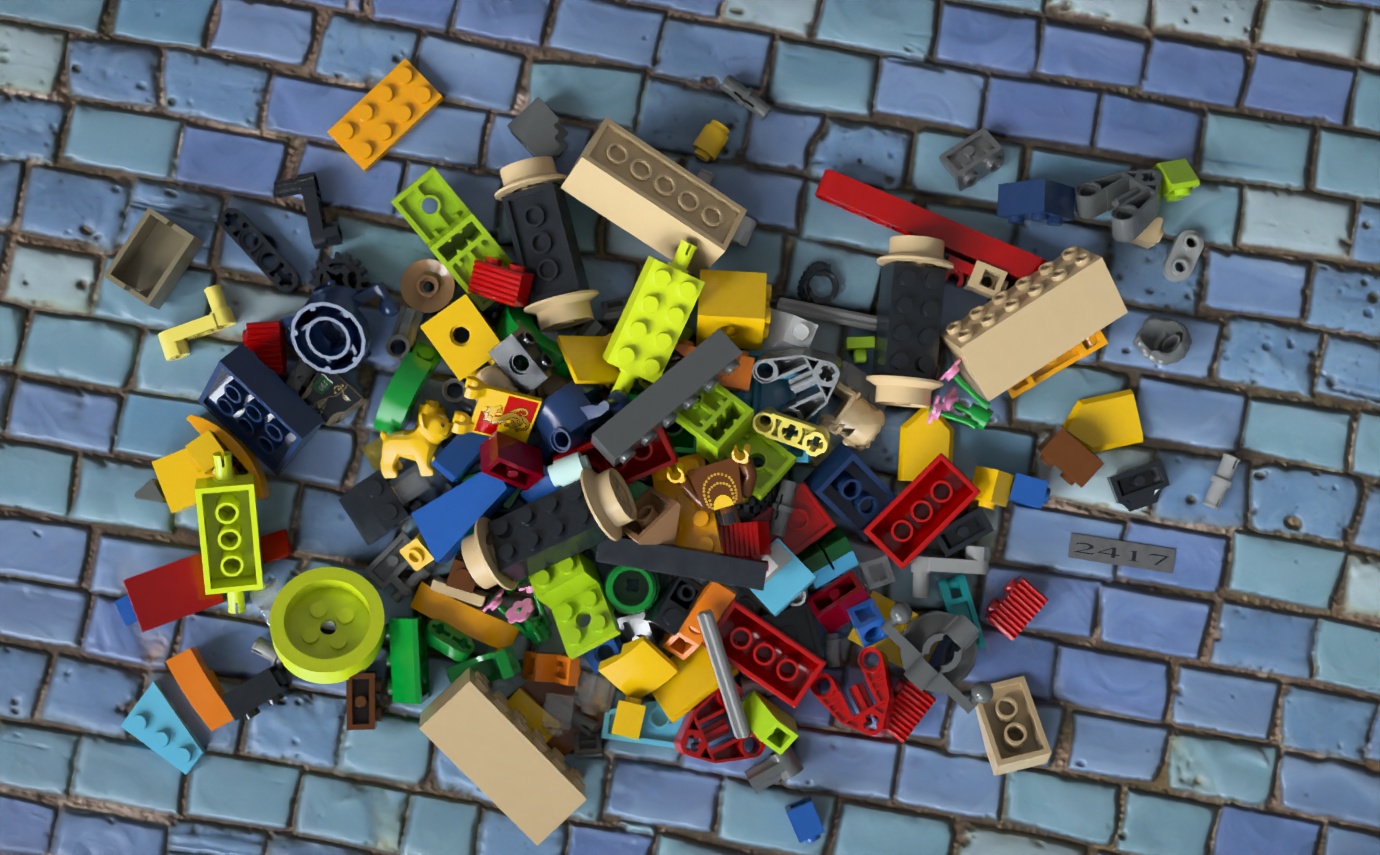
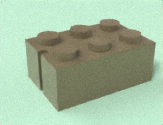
[103,207,204,310]

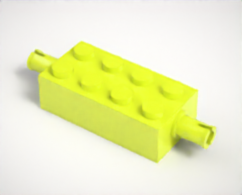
[602,240,705,394]
[195,451,263,614]

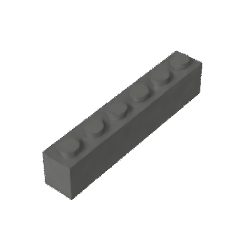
[591,328,742,467]

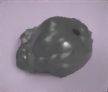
[1133,315,1192,365]

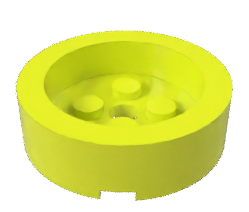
[269,567,385,684]

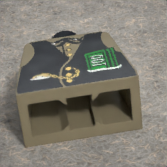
[301,371,368,427]

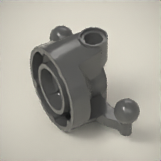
[880,602,994,714]

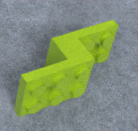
[390,166,513,311]
[675,384,796,501]
[529,552,621,659]

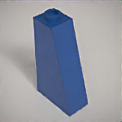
[411,472,517,563]

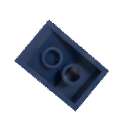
[804,442,897,542]

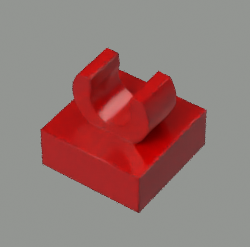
[945,255,975,288]

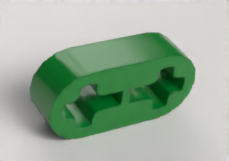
[422,619,475,662]

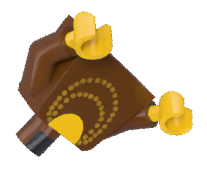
[667,444,758,526]

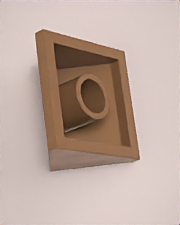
[623,486,681,545]

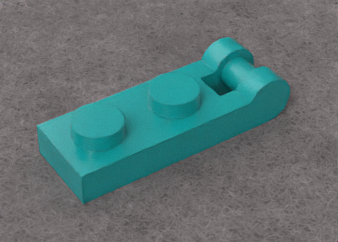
[936,573,987,649]

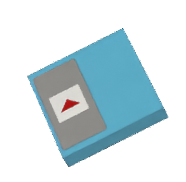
[749,538,816,617]

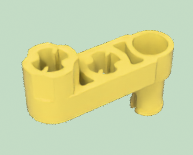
[158,284,236,361]
[752,407,831,457]

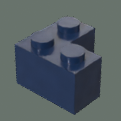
[997,178,1075,226]

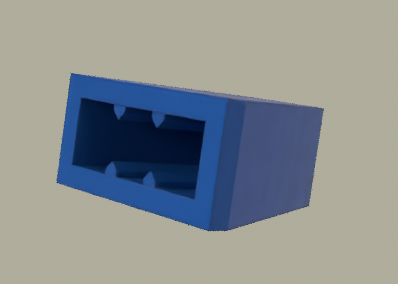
[431,432,490,482]

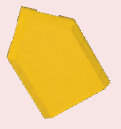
[1062,389,1143,453]
[897,404,955,481]

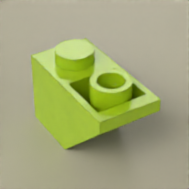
[1151,158,1200,203]
[741,689,799,755]

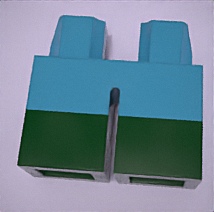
[796,528,859,590]

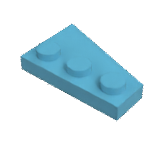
[120,680,206,775]
[601,700,686,748]

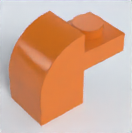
[522,651,581,686]

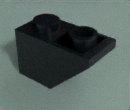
[643,576,704,636]

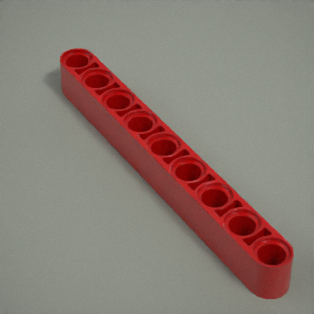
[814,169,1047,282]

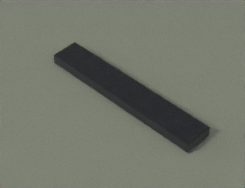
[596,535,768,591]

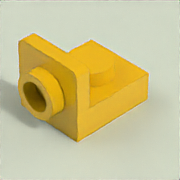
[400,532,434,571]

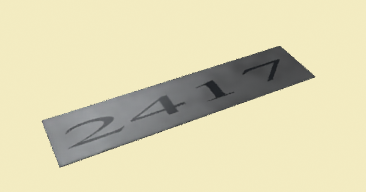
[1068,533,1176,574]

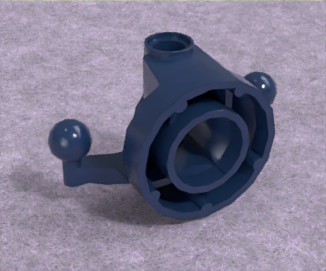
[280,280,401,374]
[533,381,630,468]

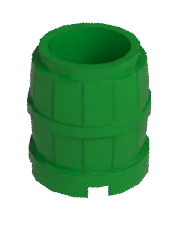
[604,565,660,614]

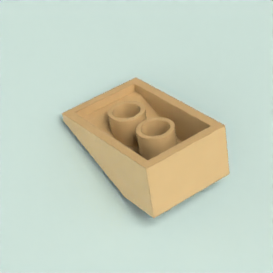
[971,676,1052,776]

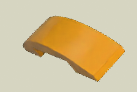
[1007,330,1108,399]
[186,415,270,500]
[410,581,519,648]

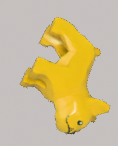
[380,404,453,478]

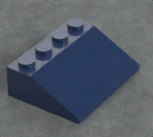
[198,343,324,476]

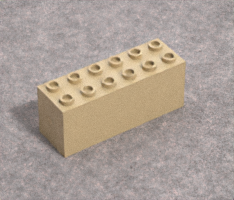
[561,117,747,278]
[940,246,1128,402]
[419,667,587,846]

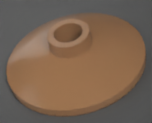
[400,259,455,313]

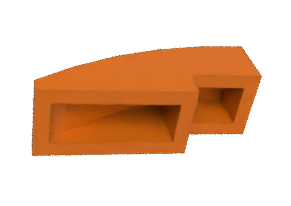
[166,646,234,731]

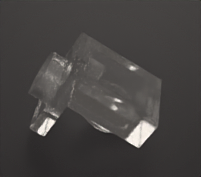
[542,693,574,737]

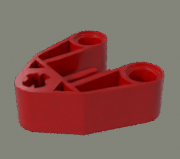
[810,647,895,737]
[674,683,765,763]

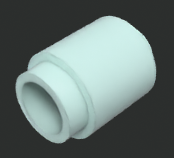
[548,451,592,487]

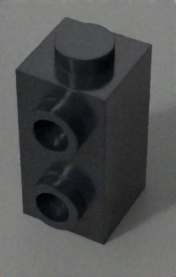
[221,666,289,721]

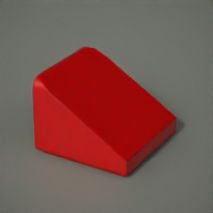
[260,529,294,564]

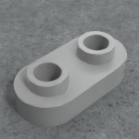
[1162,230,1204,282]

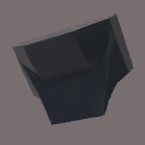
[1107,459,1170,512]
[935,505,994,557]

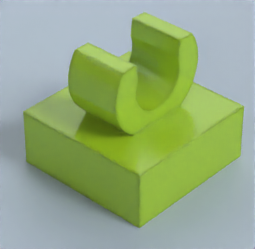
[844,336,875,363]

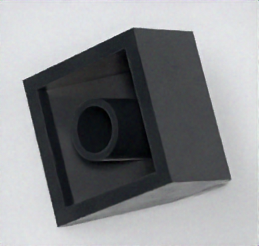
[339,470,412,546]

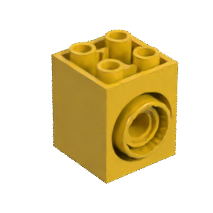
[696,269,772,350]
[420,294,501,381]

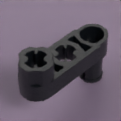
[274,172,343,250]

